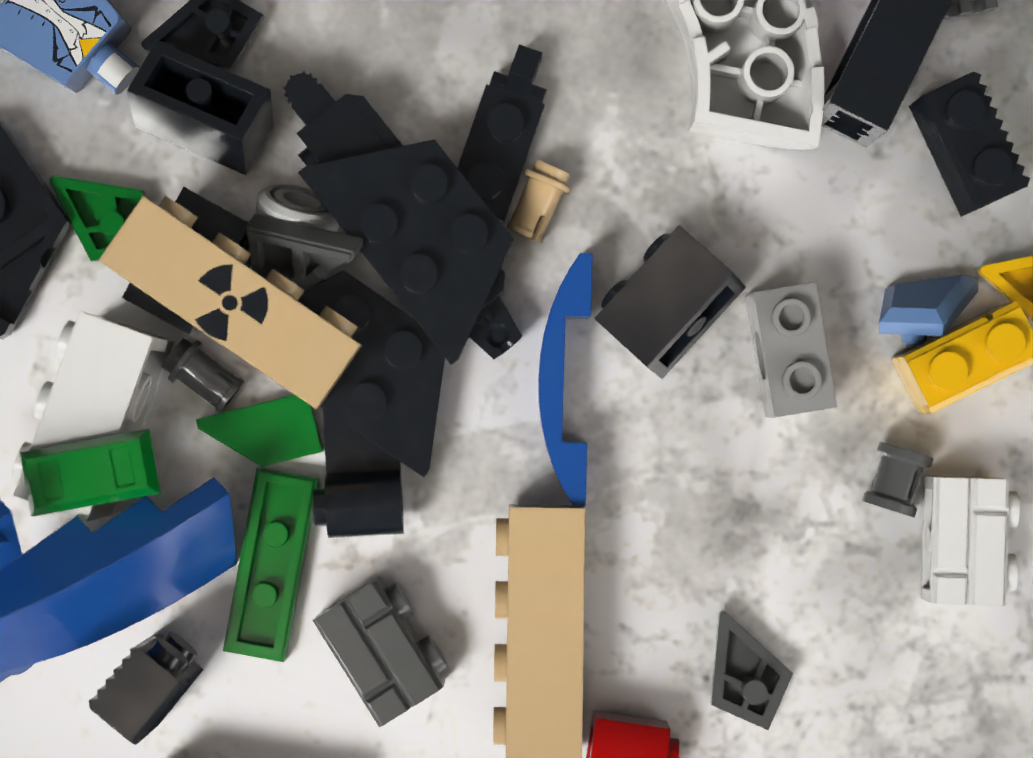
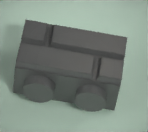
[312,576,448,727]

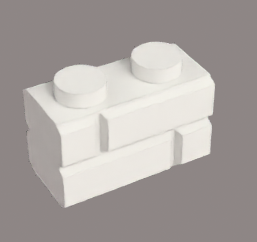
[921,475,1020,606]

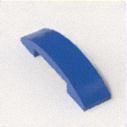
[538,253,593,506]

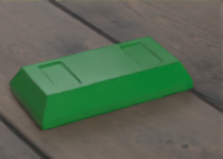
[20,429,161,517]

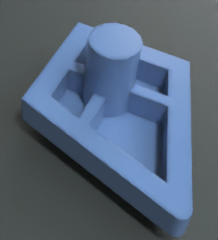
[879,275,978,346]

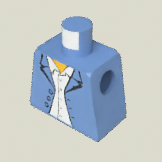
[0,0,140,95]

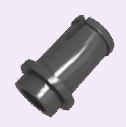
[161,338,245,413]

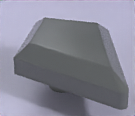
[710,611,793,730]

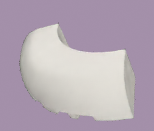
[664,0,824,150]

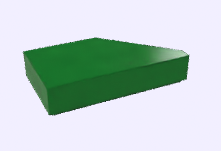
[196,395,324,467]

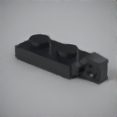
[457,44,547,223]

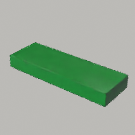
[223,467,320,662]

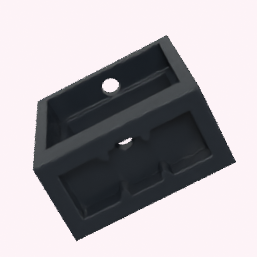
[822,0,952,148]

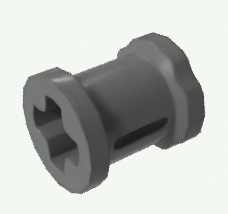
[862,442,934,518]

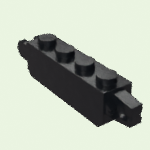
[283,71,523,360]

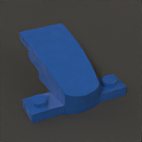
[0,477,237,683]

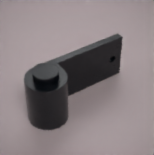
[313,409,404,538]

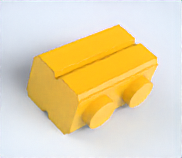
[891,301,1033,414]

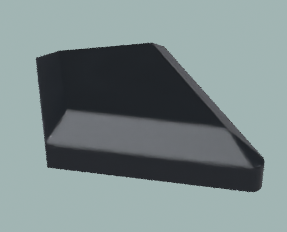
[141,0,265,70]

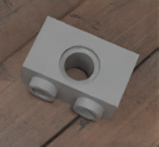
[745,282,837,418]

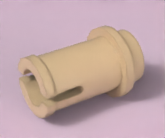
[506,160,571,243]

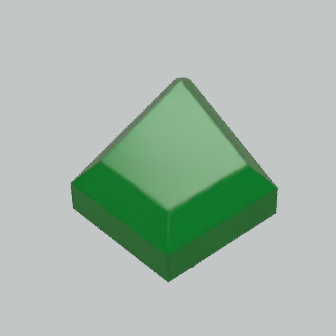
[49,176,146,262]

